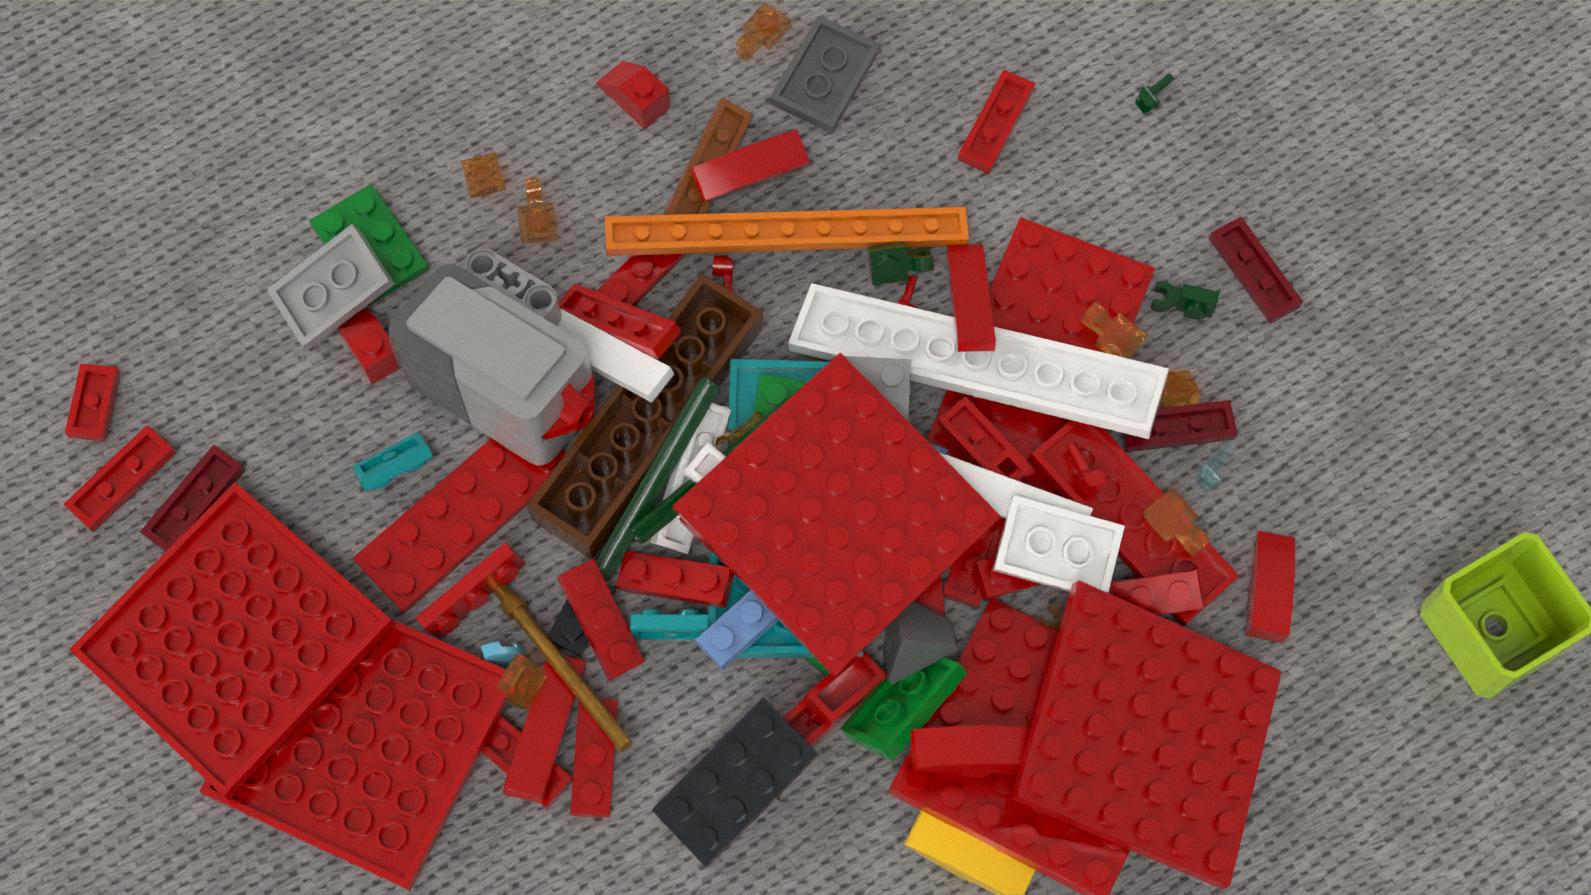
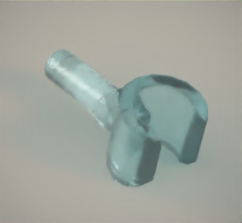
[1195,445,1233,493]

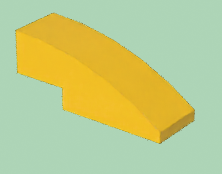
[904,810,1036,895]

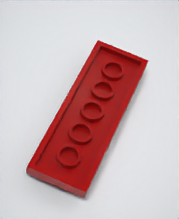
[1028,420,1239,627]
[352,438,565,614]

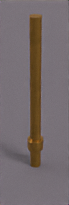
[493,584,633,753]

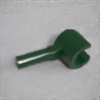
[1135,74,1174,114]

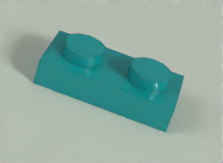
[352,432,433,492]
[630,609,709,640]

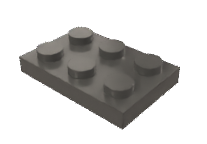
[770,15,881,134]

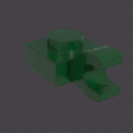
[868,242,934,286]
[1150,281,1220,320]

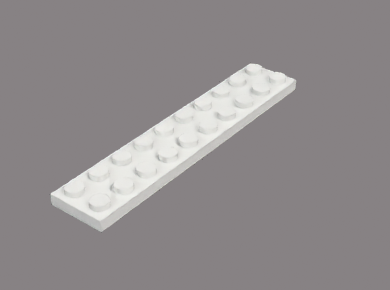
[788,283,1169,439]

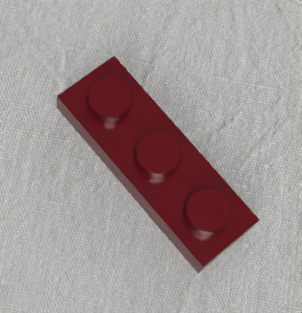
[1209,216,1303,324]
[1121,400,1237,452]
[140,445,246,552]

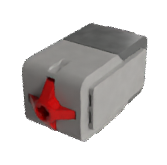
[388,249,598,465]

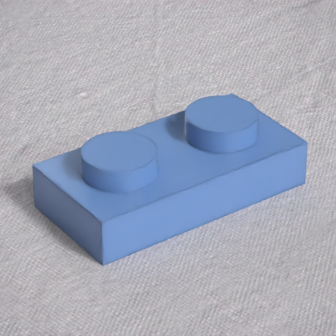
[695,590,779,671]

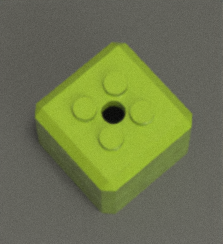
[1420,532,1591,699]

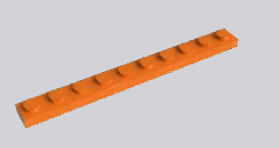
[605,207,969,256]

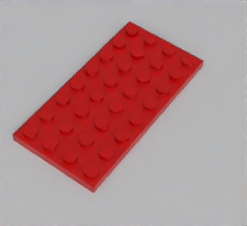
[926,217,1155,498]

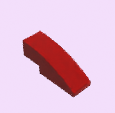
[690,129,810,203]
[1245,531,1295,643]
[783,650,887,747]
[910,725,1031,778]

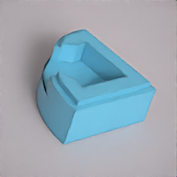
[481,642,528,669]

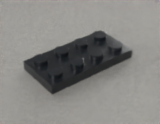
[652,698,820,867]

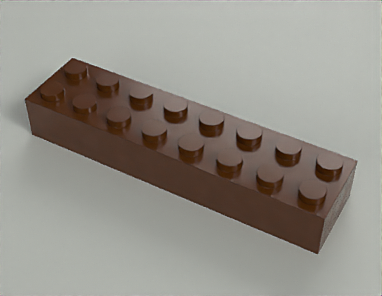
[527,273,763,560]

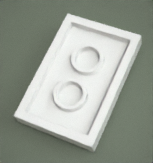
[992,495,1125,593]

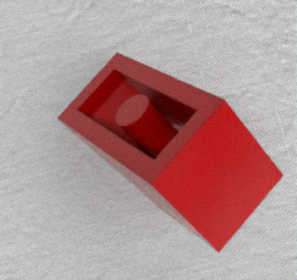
[596,61,670,130]
[337,308,402,385]

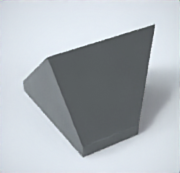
[883,601,959,685]

